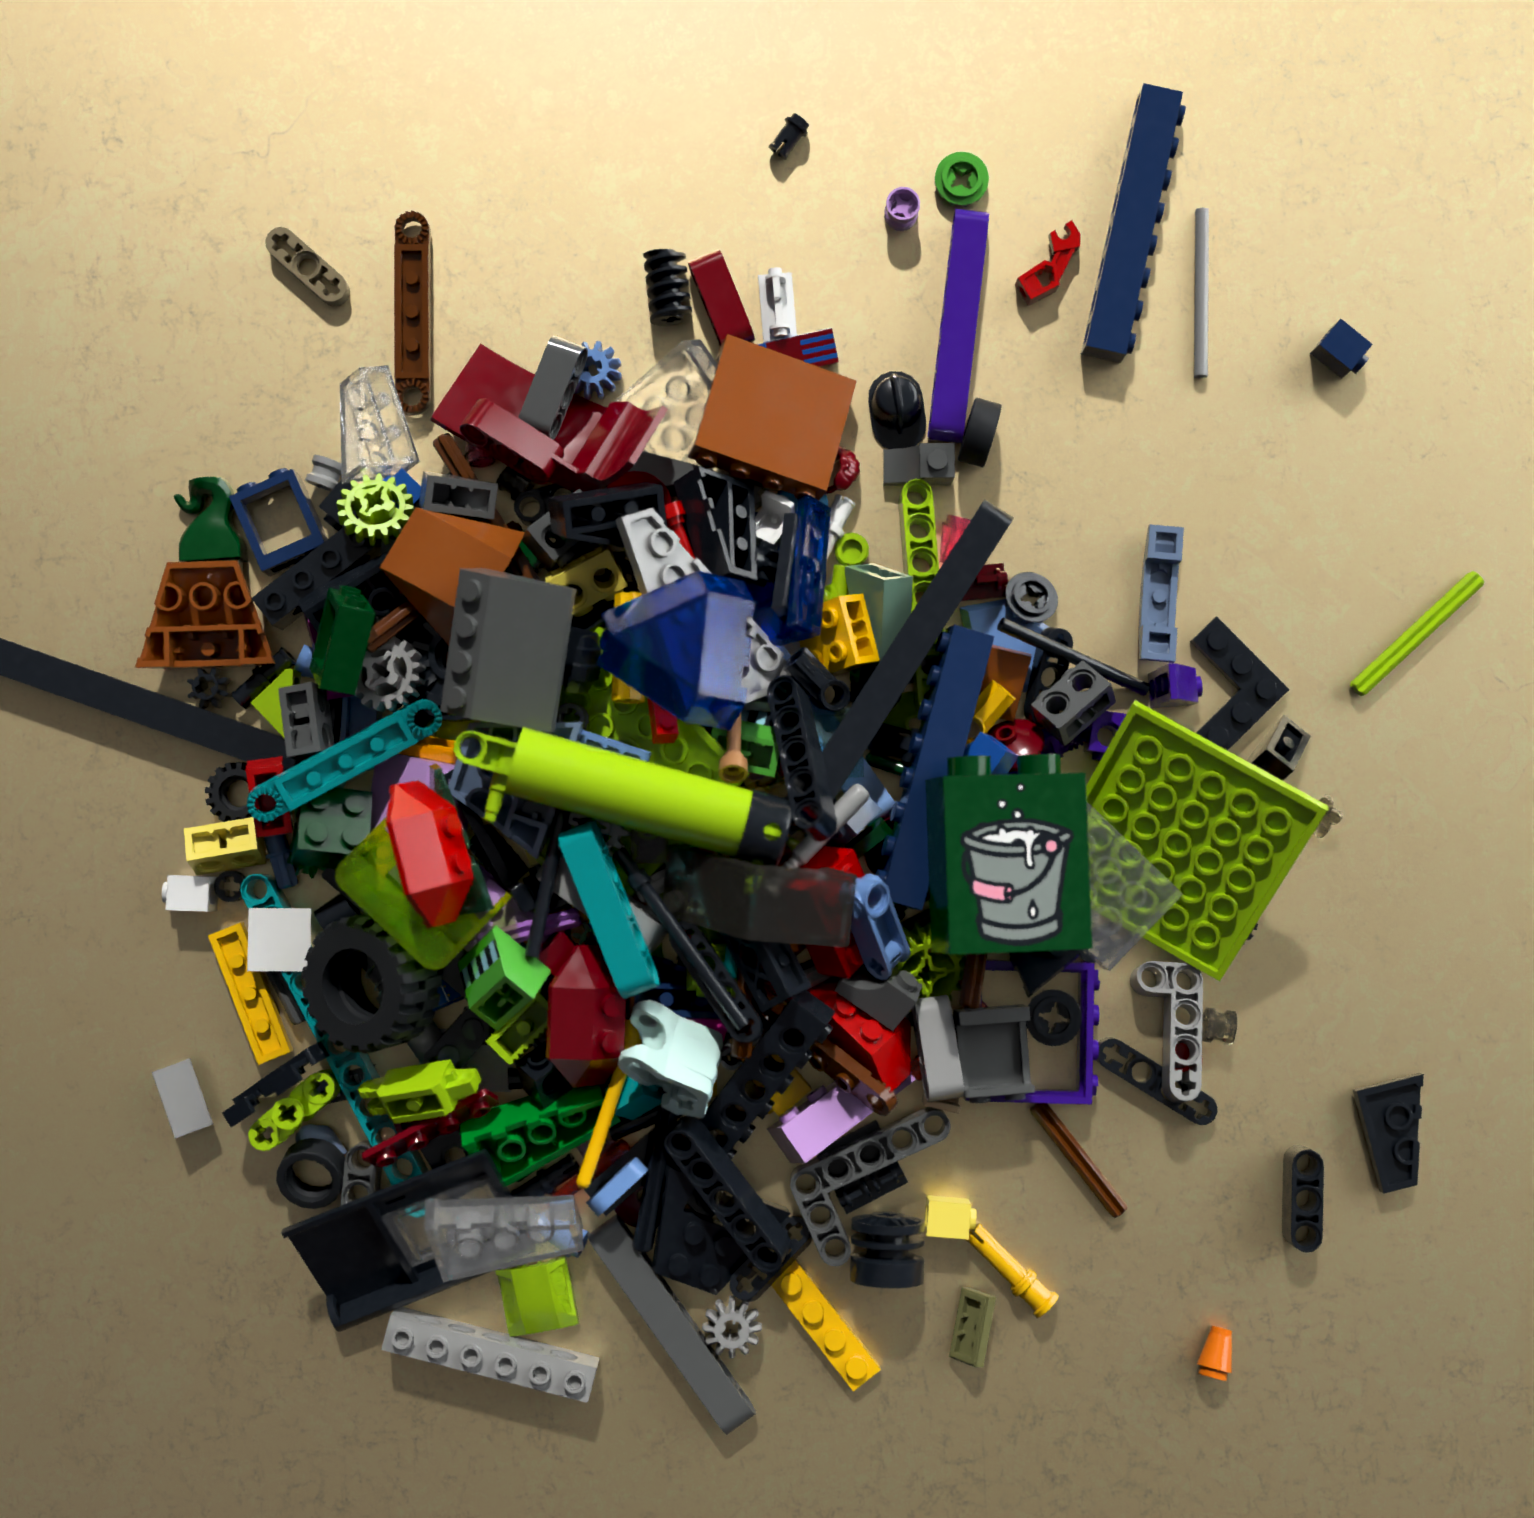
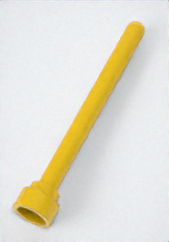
[576,1019,642,1189]

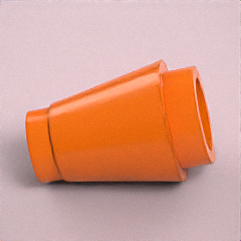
[1197,1325,1232,1381]

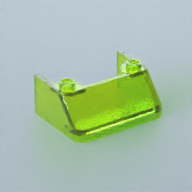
[335,817,512,970]

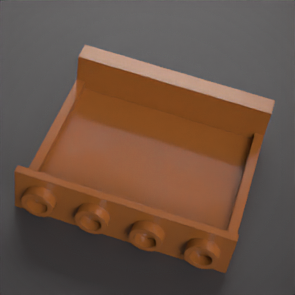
[688,334,856,503]

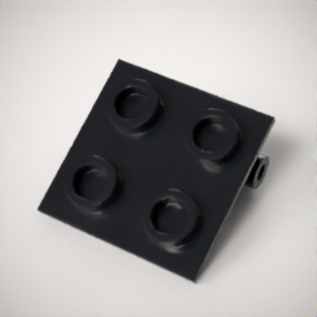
[817,1120,908,1214]

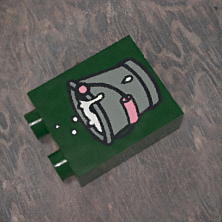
[925,754,1093,955]

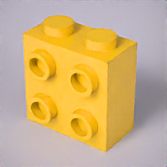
[794,593,880,677]

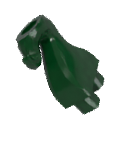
[174,477,248,572]

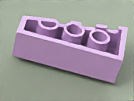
[767,1071,916,1163]

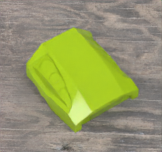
[495,1256,579,1337]

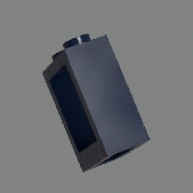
[229,468,328,576]

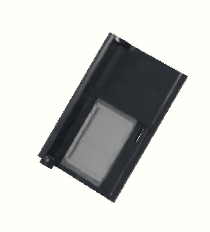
[281,1149,540,1332]

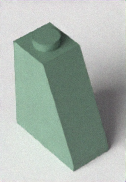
[845,563,913,664]

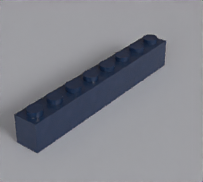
[1080,83,1186,363]
[875,624,994,910]

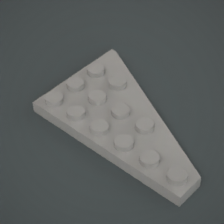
[616,508,789,725]

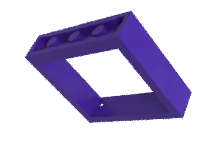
[962,959,1100,1104]

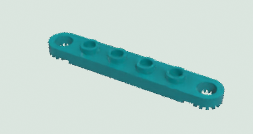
[247,699,442,822]

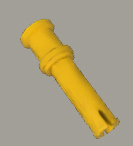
[964,1223,1059,1318]

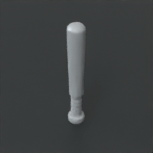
[760,784,869,898]

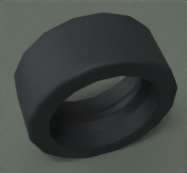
[958,398,1002,467]
[276,1138,345,1209]

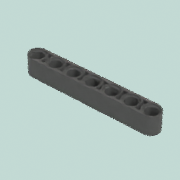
[587,1214,756,1435]

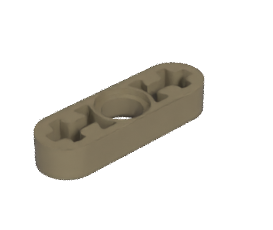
[265,227,350,306]

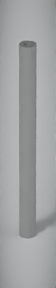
[1194,208,1209,378]

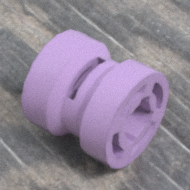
[884,187,920,231]

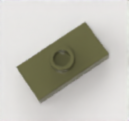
[949,1287,996,1368]

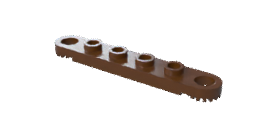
[394,211,431,415]
[755,989,898,1116]

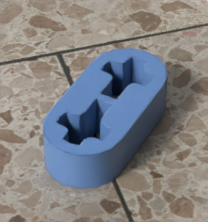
[586,1157,648,1216]

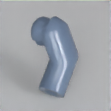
[295,1124,348,1154]

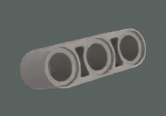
[911,995,964,1102]

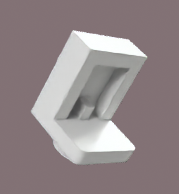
[755,490,795,550]

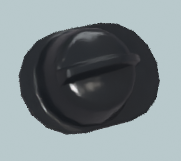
[868,371,926,449]

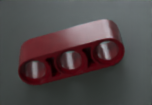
[688,249,755,347]

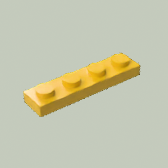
[208,922,294,1065]
[771,1259,881,1392]

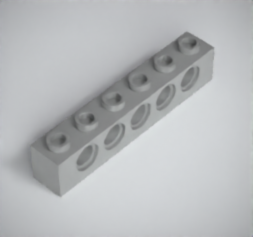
[381,1307,600,1403]

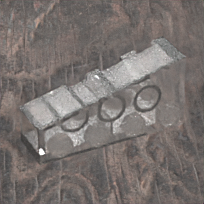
[424,1195,584,1282]

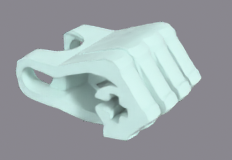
[618,1000,723,1118]

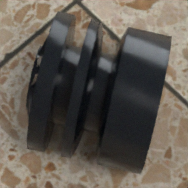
[850,1212,925,1289]

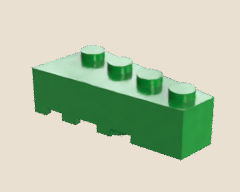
[460,1084,621,1186]

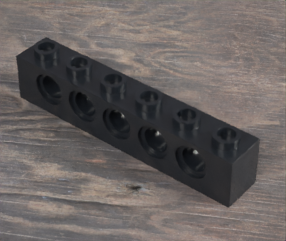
[685,990,835,1169]

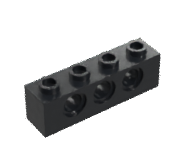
[251,516,381,630]

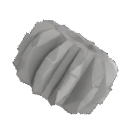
[702,1296,762,1358]

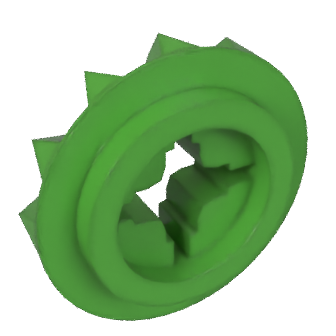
[934,152,989,207]

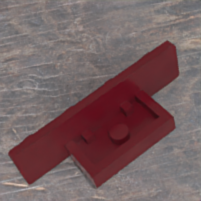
[361,1089,500,1167]

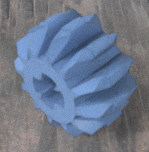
[574,341,622,400]

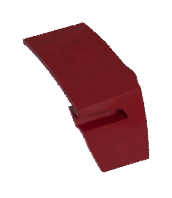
[430,343,668,492]

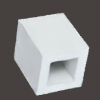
[162,875,218,912]

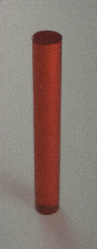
[545,1139,630,1211]

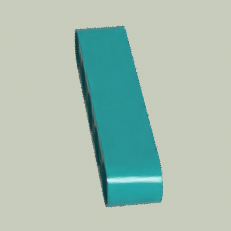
[558,820,659,999]

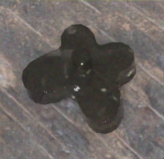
[1313,795,1343,838]

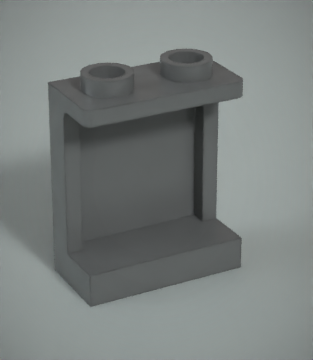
[953,1004,1035,1103]

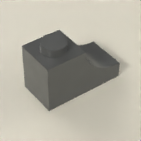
[883,443,955,486]
[419,471,498,519]
[834,966,922,1031]

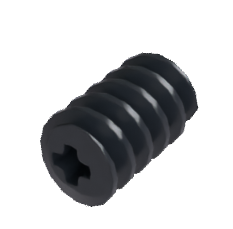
[643,249,692,326]

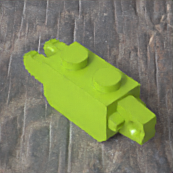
[358,1059,482,1124]

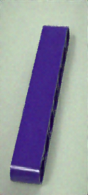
[927,209,989,443]

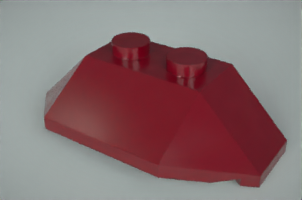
[546,944,626,1088]

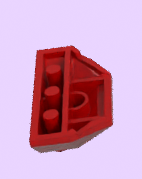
[385,780,474,929]
[785,976,911,1092]

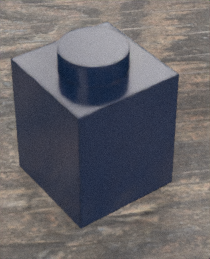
[1310,318,1373,379]

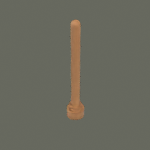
[719,705,748,783]

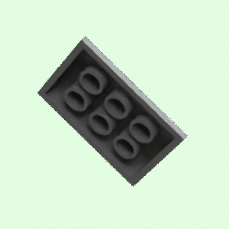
[440,568,576,732]

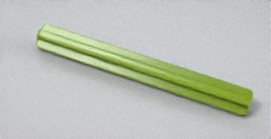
[1350,571,1484,696]

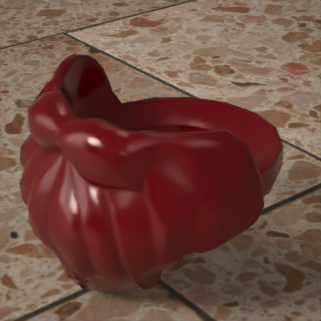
[825,446,860,494]

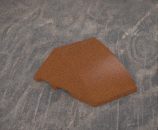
[380,507,525,646]
[135,560,276,669]

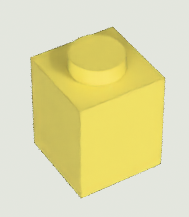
[924,1195,976,1240]

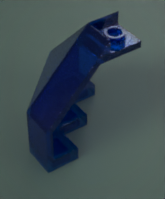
[596,570,755,730]

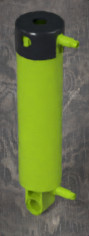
[453,727,793,895]

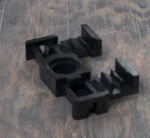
[222,1041,330,1128]

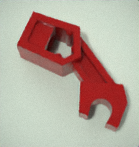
[1015,220,1081,306]

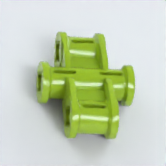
[248,1069,341,1151]

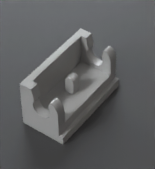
[152,1058,214,1139]

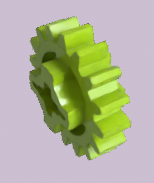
[337,473,414,546]

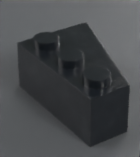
[673,466,757,594]

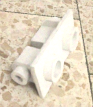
[758,267,797,343]

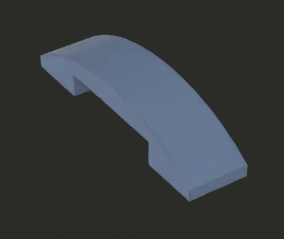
[1139,524,1184,663]

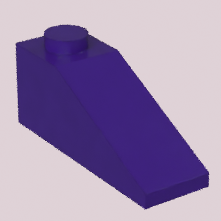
[1148,663,1203,708]

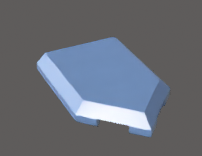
[959,599,1060,693]

